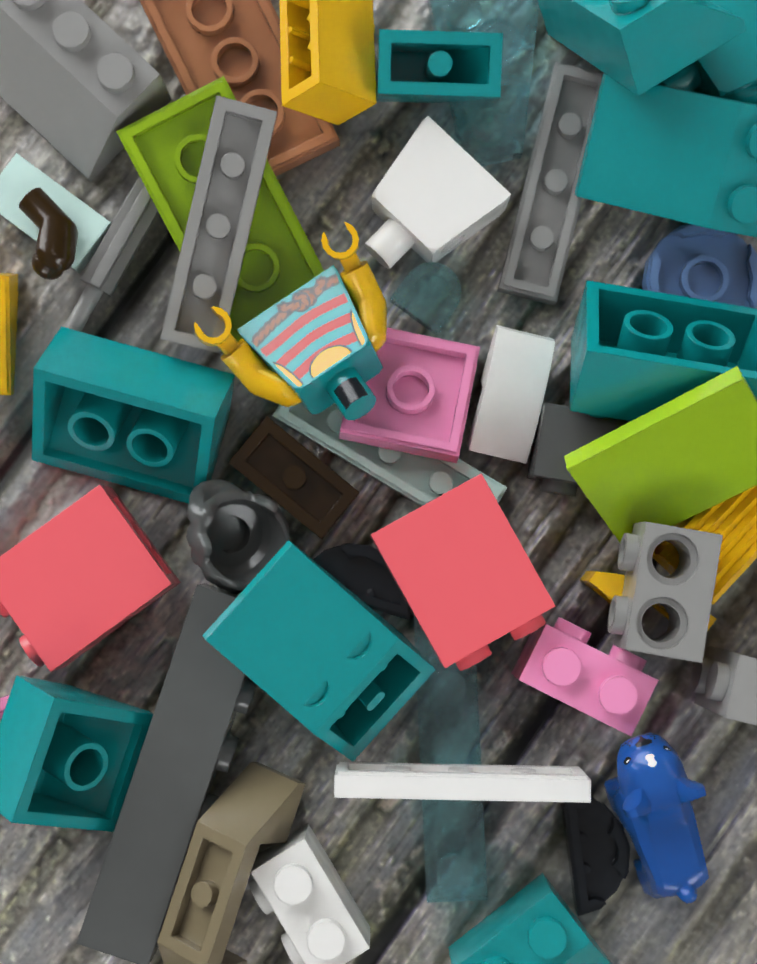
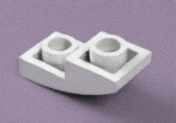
[467,325,555,464]

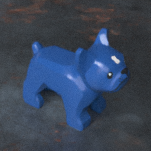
[604,733,709,904]

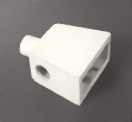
[364,116,511,269]

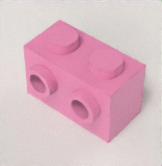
[511,617,659,736]

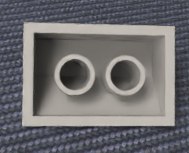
[0,0,171,182]

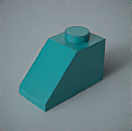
[376,29,503,103]

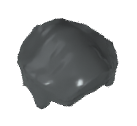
[186,479,291,594]

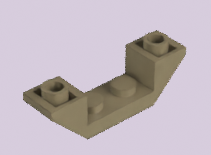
[157,762,306,964]

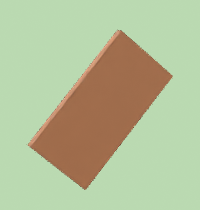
[139,0,340,177]

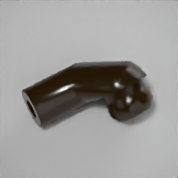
[19,188,78,280]

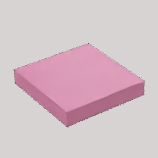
[339,328,480,463]

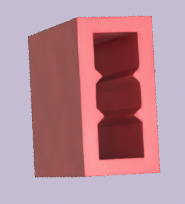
[370,473,556,671]
[0,484,181,672]

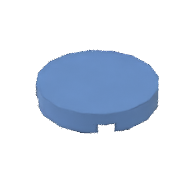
[642,224,757,308]

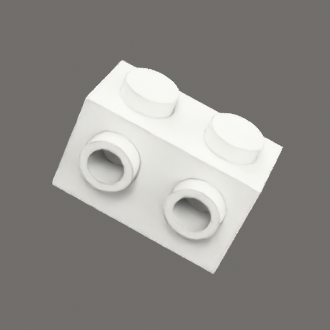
[249,824,370,964]

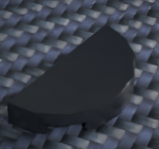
[313,543,411,620]
[561,797,630,916]

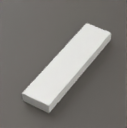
[334,762,591,803]

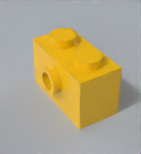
[279,0,377,126]

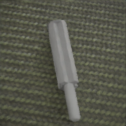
[63,176,159,332]

